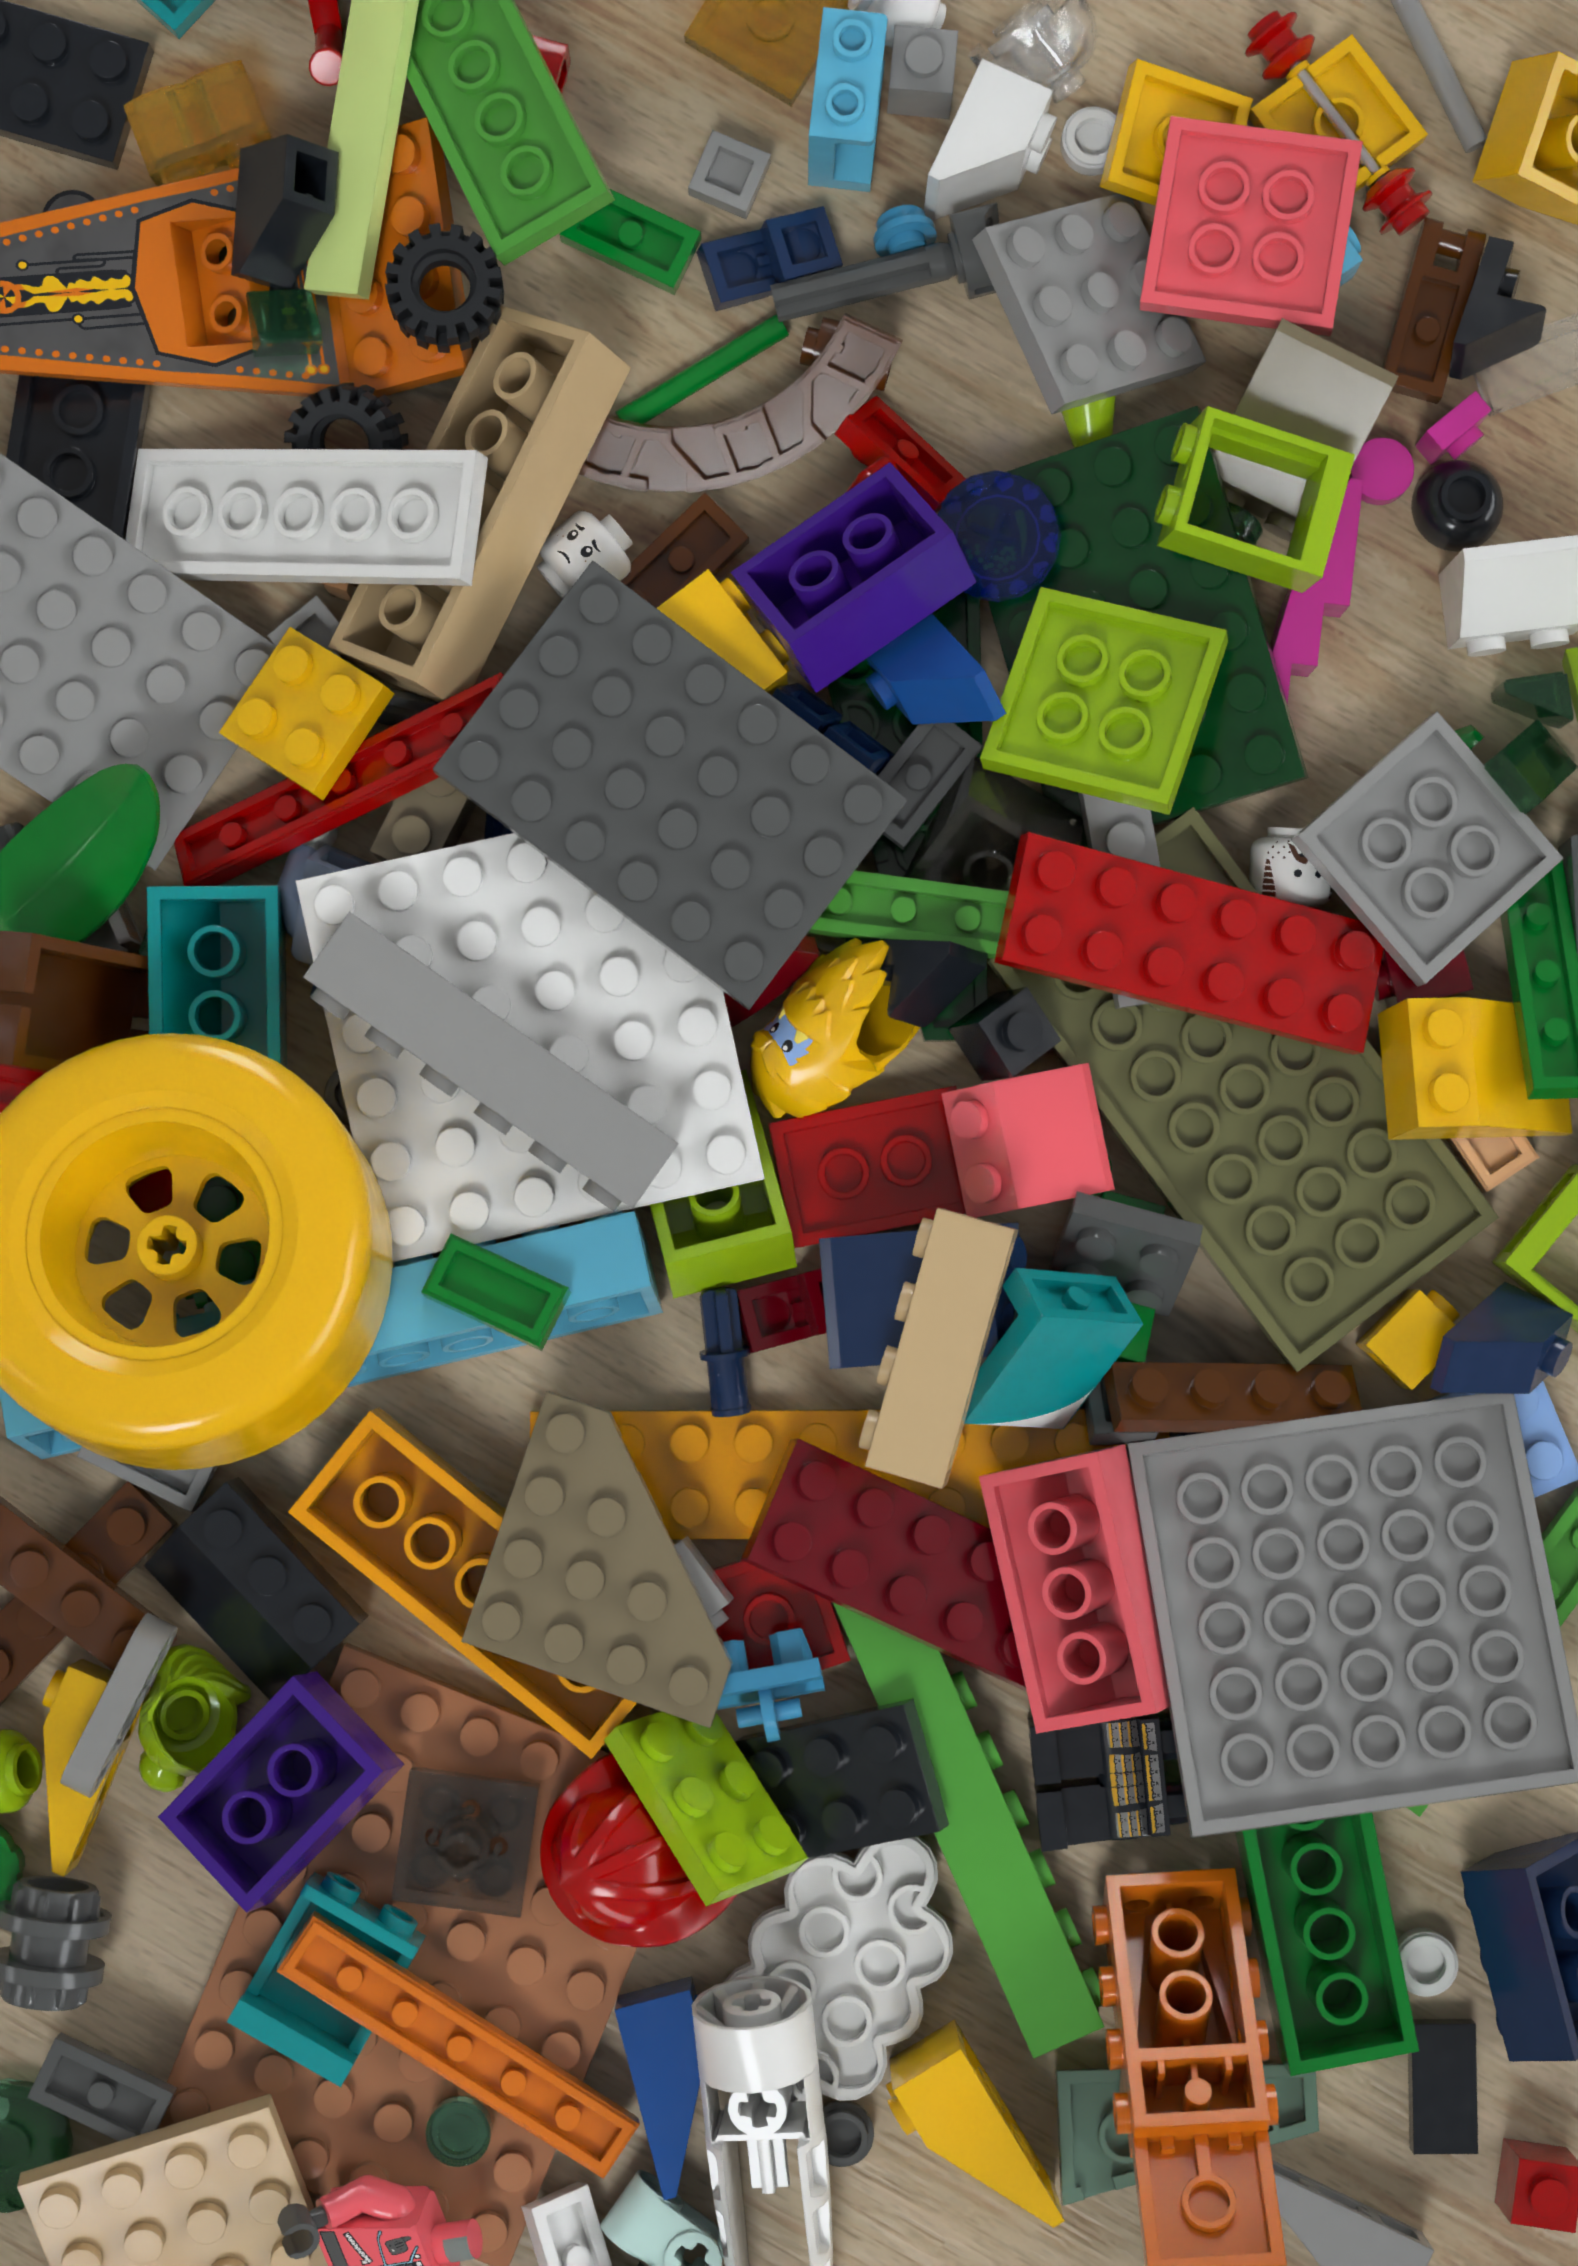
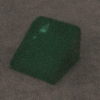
[246,289,324,357]
[1491,671,1574,729]

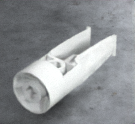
[691,1976,833,2266]

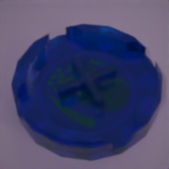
[938,470,1061,602]

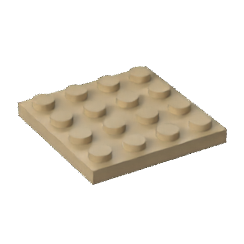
[17,2094,328,2266]

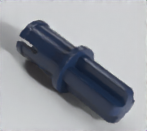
[699,1287,751,1417]

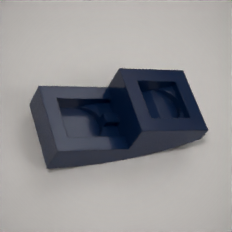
[696,206,843,312]

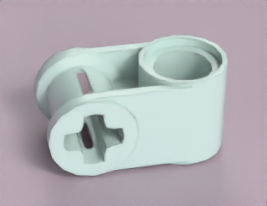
[600,2170,723,2266]

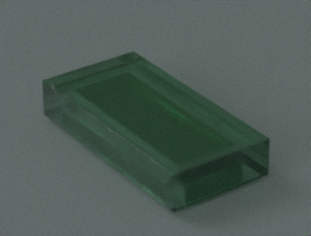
[1484,719,1578,815]

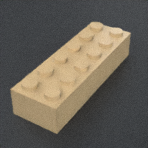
[328,306,631,703]

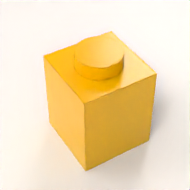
[1355,1289,1460,1390]

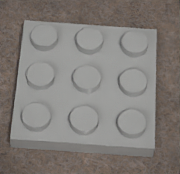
[972,193,1206,414]
[1291,711,1564,987]

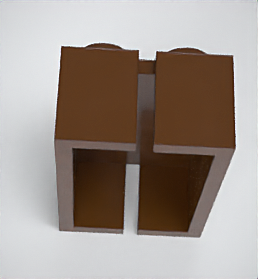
[0,931,149,1073]

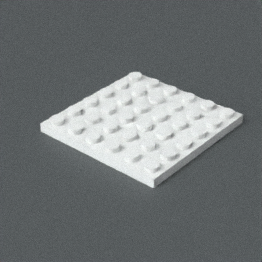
[296,833,765,1262]

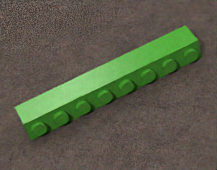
[833,1603,1105,2059]

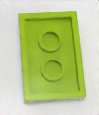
[604,1711,808,1906]

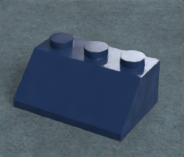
[1461,1832,1578,2062]

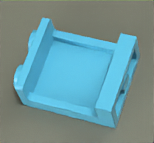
[808,7,888,192]

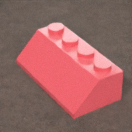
[979,1444,1170,1734]

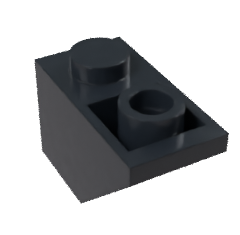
[231,134,339,291]

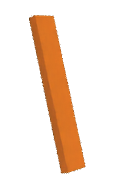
[277,1911,640,2179]

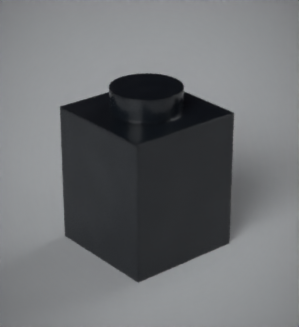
[948,987,1062,1081]

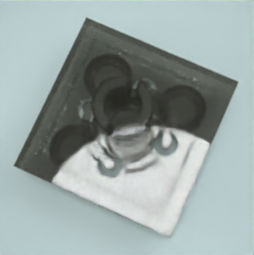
[391,1766,540,1918]

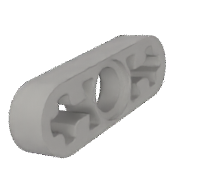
[60,1613,178,1798]

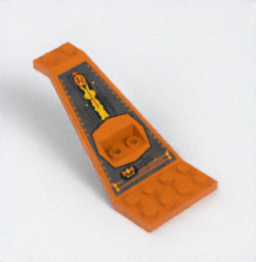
[0,117,473,397]

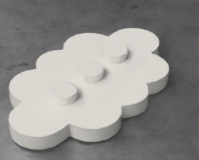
[724,1836,953,2102]

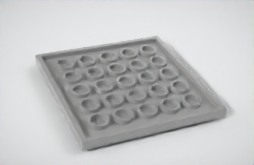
[1126,1393,1578,1838]

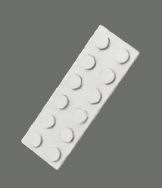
[125,449,488,586]

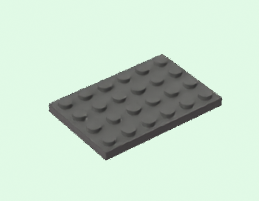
[433,560,908,1010]

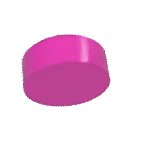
[1348,438,1414,505]

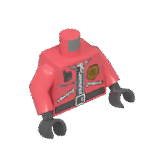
[277,2175,483,2266]

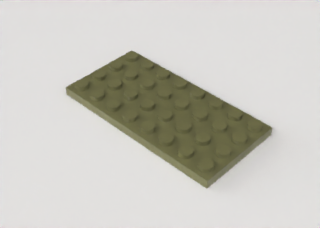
[987,807,1499,1372]

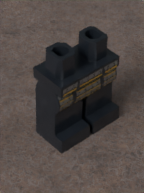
[1027,1713,1188,1852]

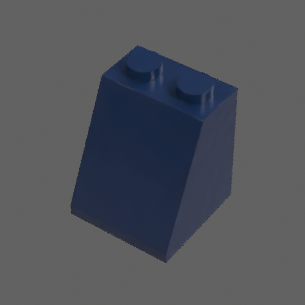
[819,1222,1027,1369]

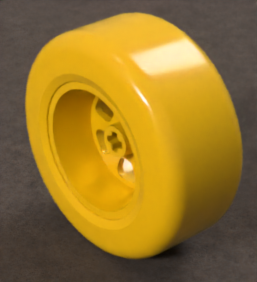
[0,1033,393,1470]

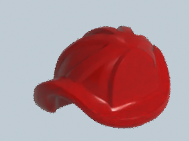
[540,1753,738,1947]

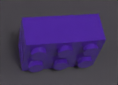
[730,462,976,693]
[158,1671,405,1913]

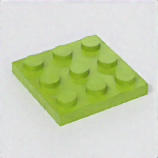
[980,587,1228,815]

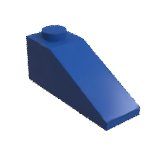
[614,1976,700,2200]

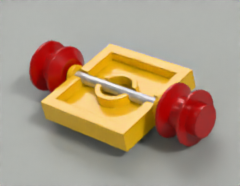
[1245,10,1433,236]

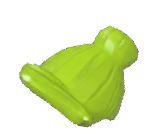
[138,1644,251,1792]

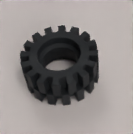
[385,223,504,353]
[284,383,409,450]

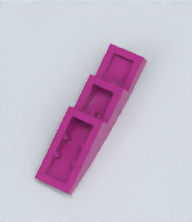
[1270,478,1363,704]

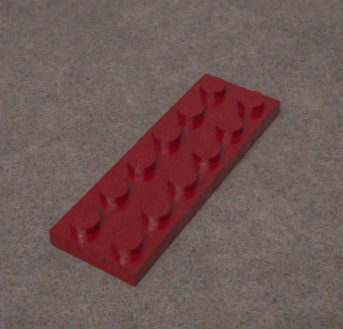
[741,1438,1027,1692]

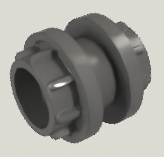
[0,1876,112,2011]

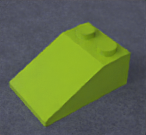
[650,1069,797,1299]

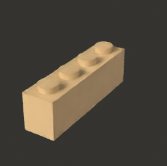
[859,1208,1018,1489]

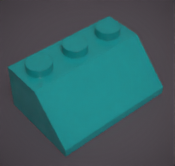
[147,885,287,1068]

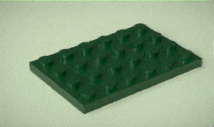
[957,406,1309,847]

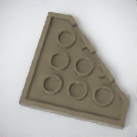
[461,1391,733,1728]

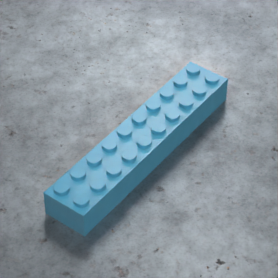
[0,1211,663,1460]

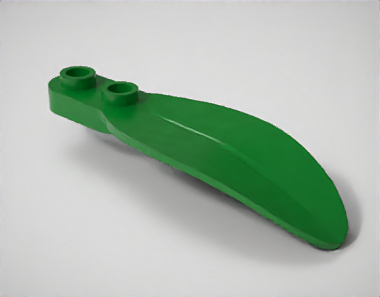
[0,763,160,943]

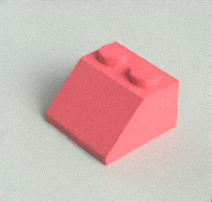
[941,1063,1115,1218]

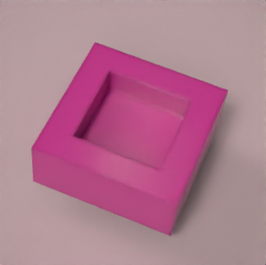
[1415,391,1492,465]

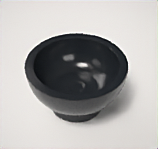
[1411,460,1503,552]

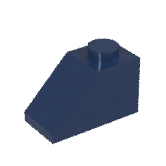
[1430,1282,1573,1394]

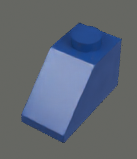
[865,613,1006,725]

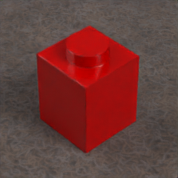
[1494,2138,1578,2233]

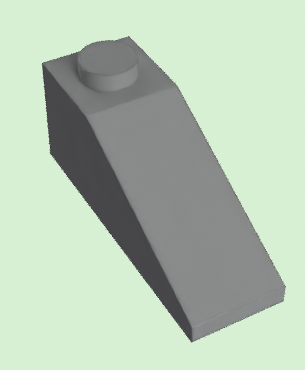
[1272,2160,1434,2266]

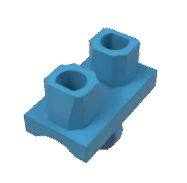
[717,1628,826,1742]

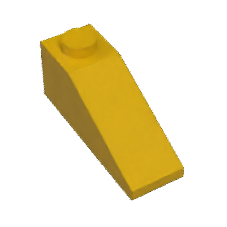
[42,1659,151,1877]

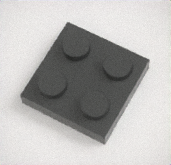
[1048,1192,1203,1317]

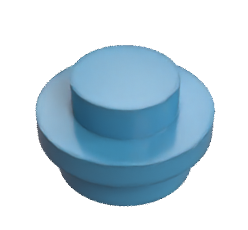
[873,205,937,257]

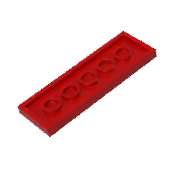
[994,832,1384,1055]

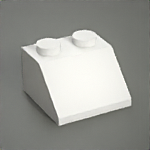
[924,58,1057,220]
[1438,535,1578,657]

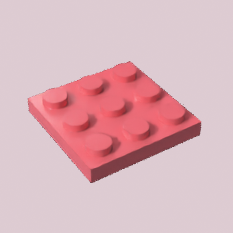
[1140,116,1363,337]

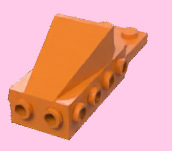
[1092,1868,1287,2266]

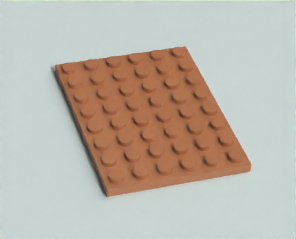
[159,1643,637,2266]

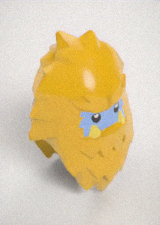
[750,938,921,1119]

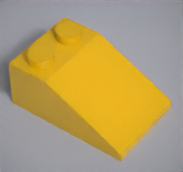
[1472,51,1578,225]
[1378,997,1572,1140]
[886,2019,1065,2228]

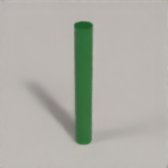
[615,314,789,424]

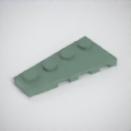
[1055,2064,1319,2206]

